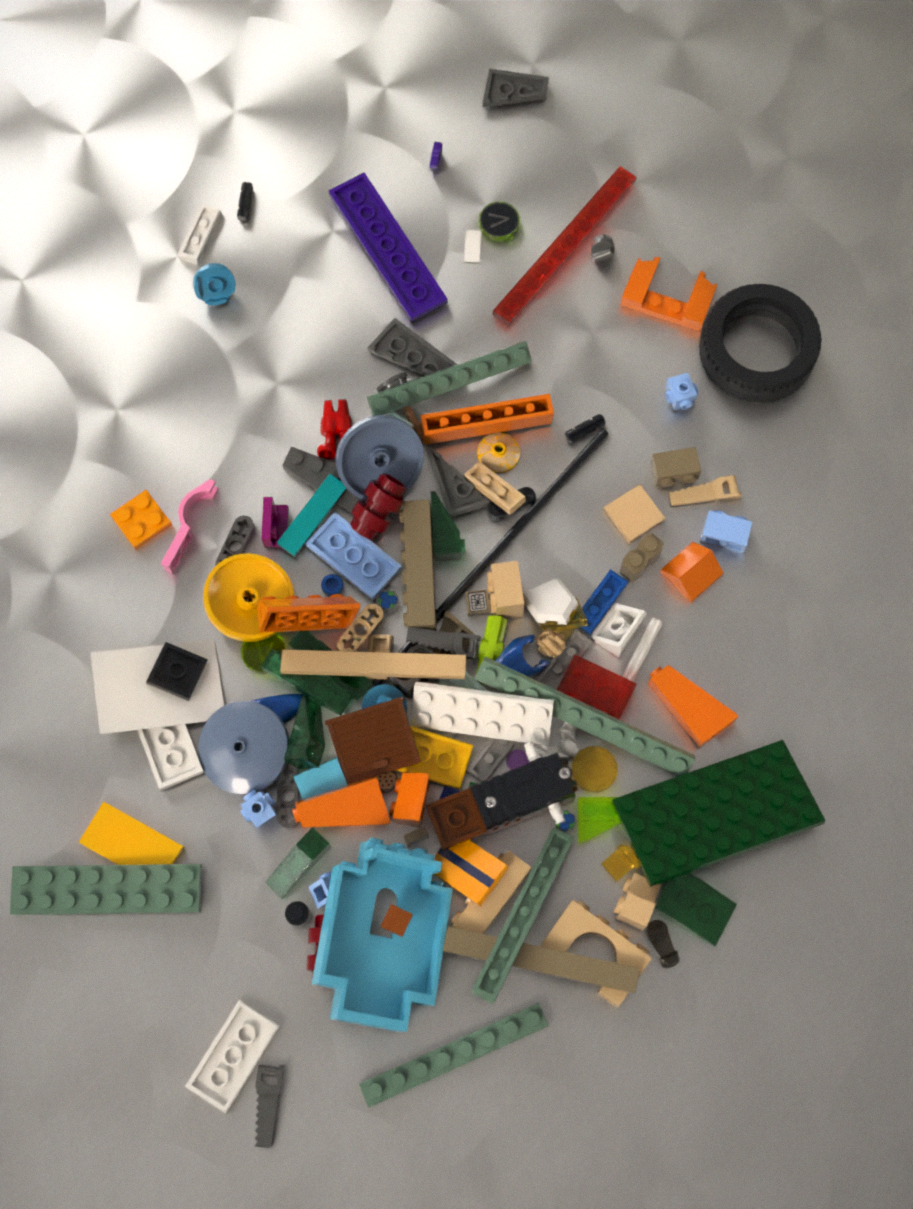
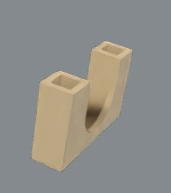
[540,900,652,1007]

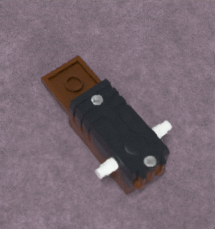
[425,741,578,850]

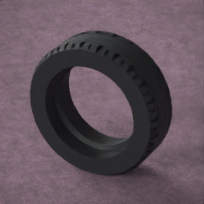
[699,284,822,403]

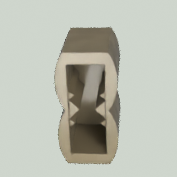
[620,533,664,582]

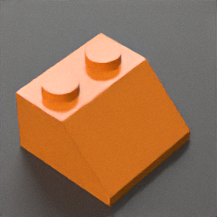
[389,773,431,828]

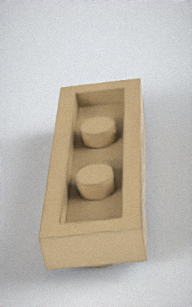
[463,462,526,515]

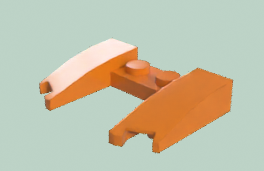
[620,257,717,332]

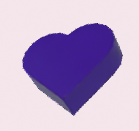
[429,141,443,170]

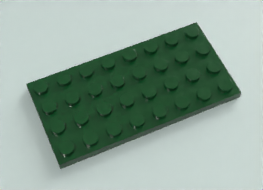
[612,740,826,887]

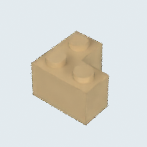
[613,873,662,931]

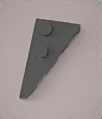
[426,446,490,518]

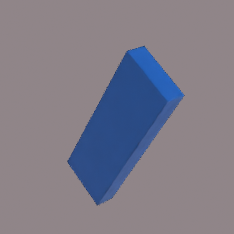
[572,569,629,636]

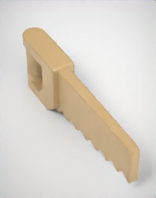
[669,475,742,506]

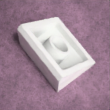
[590,603,647,658]

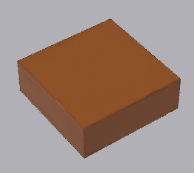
[380,904,413,938]

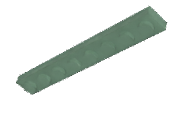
[366,341,532,416]
[471,827,574,1004]
[359,1003,548,1108]

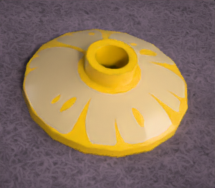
[477,432,520,473]

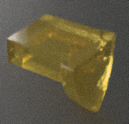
[601,844,639,883]

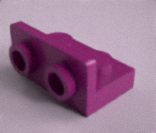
[261,497,289,548]

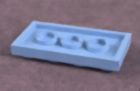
[305,512,402,601]

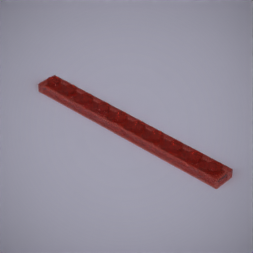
[492,166,636,326]

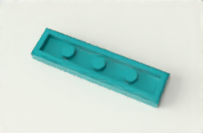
[277,474,347,557]

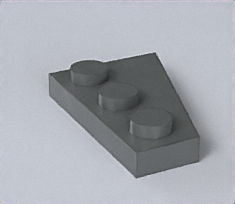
[483,69,549,107]

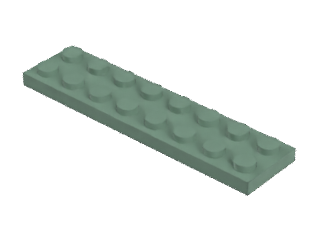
[10,864,202,915]

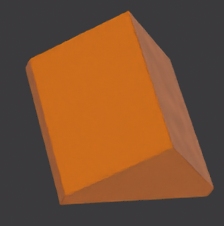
[660,542,724,602]

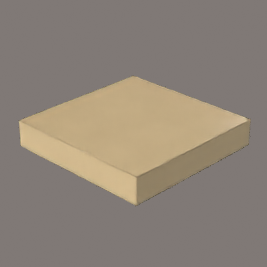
[603,484,666,544]

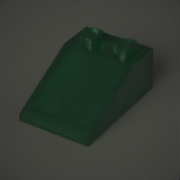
[653,873,737,947]

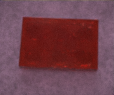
[557,654,637,720]

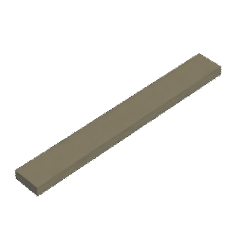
[443,926,640,993]

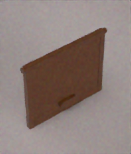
[324,697,422,785]

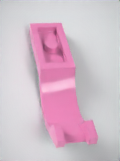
[161,479,218,574]

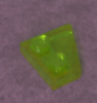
[577,797,621,844]

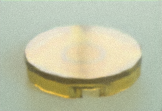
[571,746,618,793]

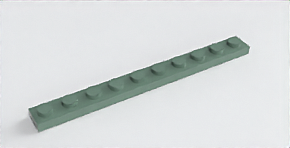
[474,657,695,776]

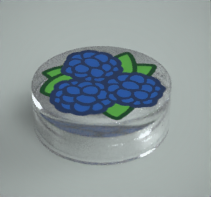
[376,589,399,613]
[553,809,577,834]

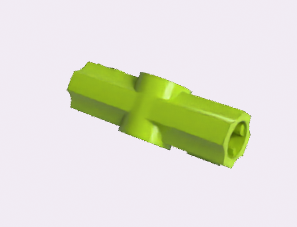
[475,615,508,686]

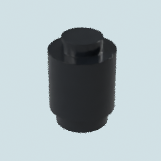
[285,901,311,928]

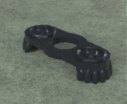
[487,487,536,521]

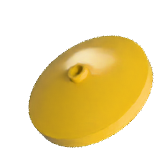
[203,553,294,642]

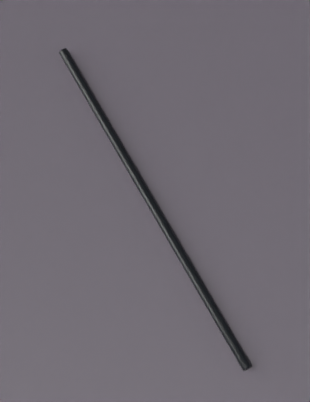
[370,428,609,687]

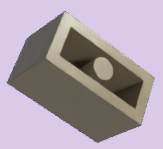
[650,447,701,487]

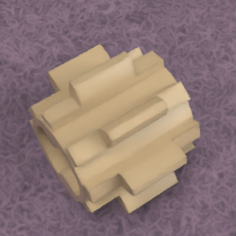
[536,628,567,658]

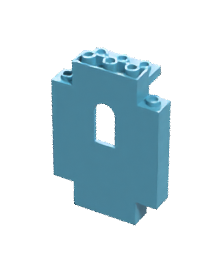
[312,838,453,1032]

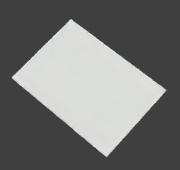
[90,639,224,734]

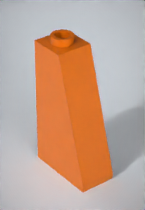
[648,665,739,748]
[292,776,391,827]

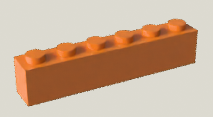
[420,394,554,445]

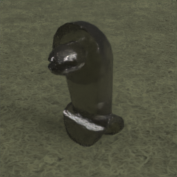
[646,920,680,968]

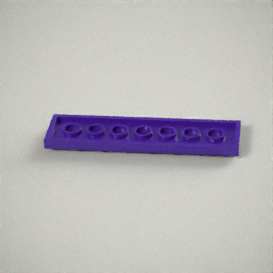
[328,172,448,322]

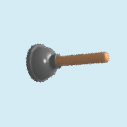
[376,373,424,443]

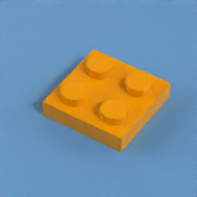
[110,490,172,550]

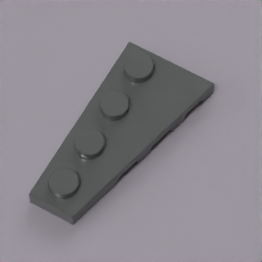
[367,318,457,376]
[283,446,363,516]

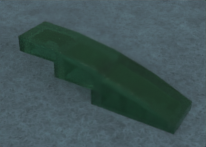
[288,631,373,701]
[260,648,353,716]

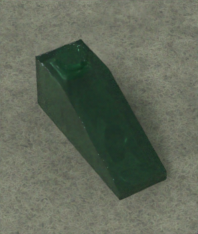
[431,491,465,561]
[284,696,325,769]
[265,827,332,899]

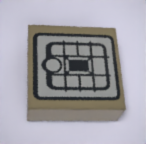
[465,589,490,615]
[404,827,429,847]

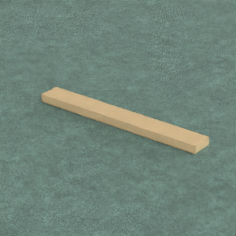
[280,649,466,679]

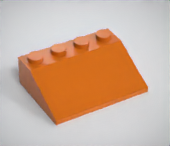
[257,594,361,633]

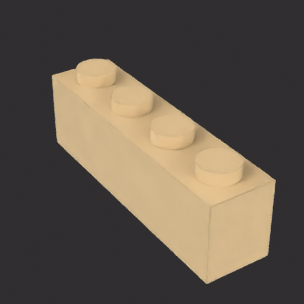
[451,850,531,934]

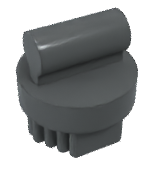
[591,234,615,262]

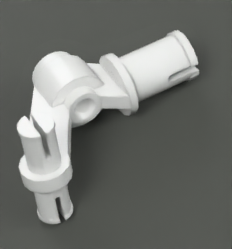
[535,722,580,758]

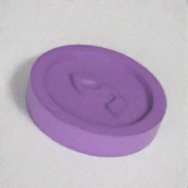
[506,749,529,770]

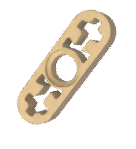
[336,604,383,652]

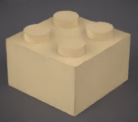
[486,561,524,619]

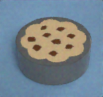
[376,771,398,793]

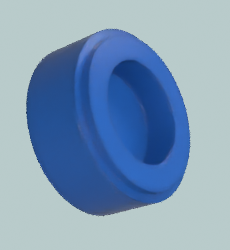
[321,574,344,597]

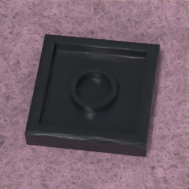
[146,642,208,701]

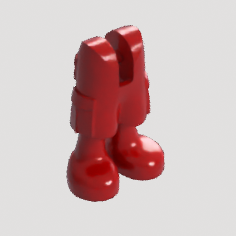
[317,399,353,460]

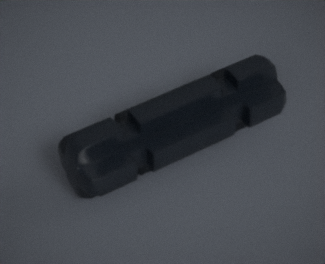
[237,182,253,221]
[565,414,606,443]

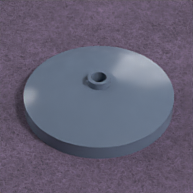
[336,415,424,500]
[198,701,290,794]

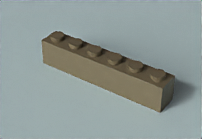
[399,499,437,631]

